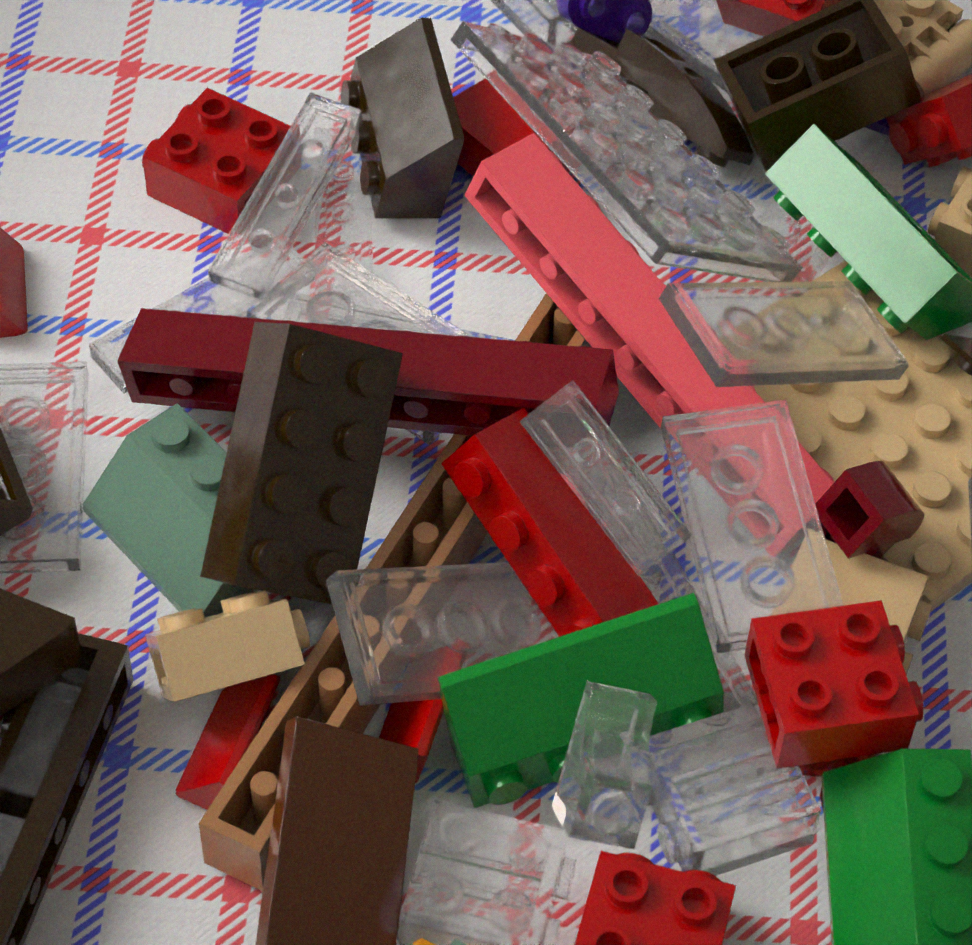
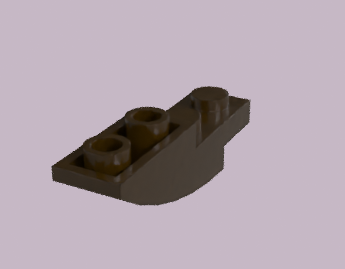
[569,28,755,167]

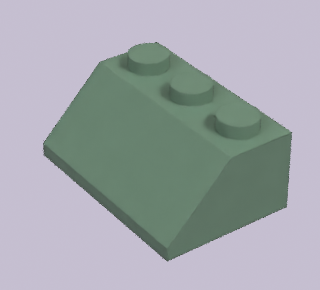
[83,403,255,618]

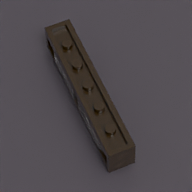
[0,633,134,945]

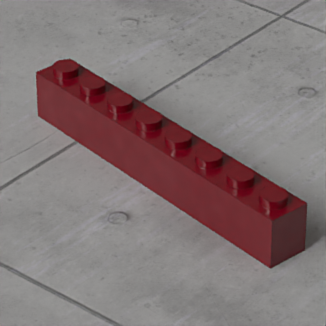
[117,308,619,448]

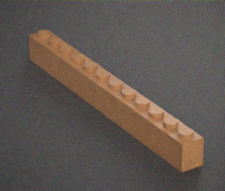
[199,293,591,891]

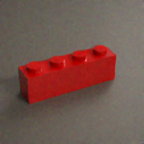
[441,408,659,637]

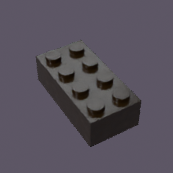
[200,322,403,606]

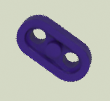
[557,0,652,43]

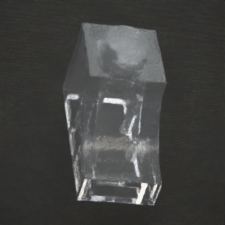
[552,681,657,849]

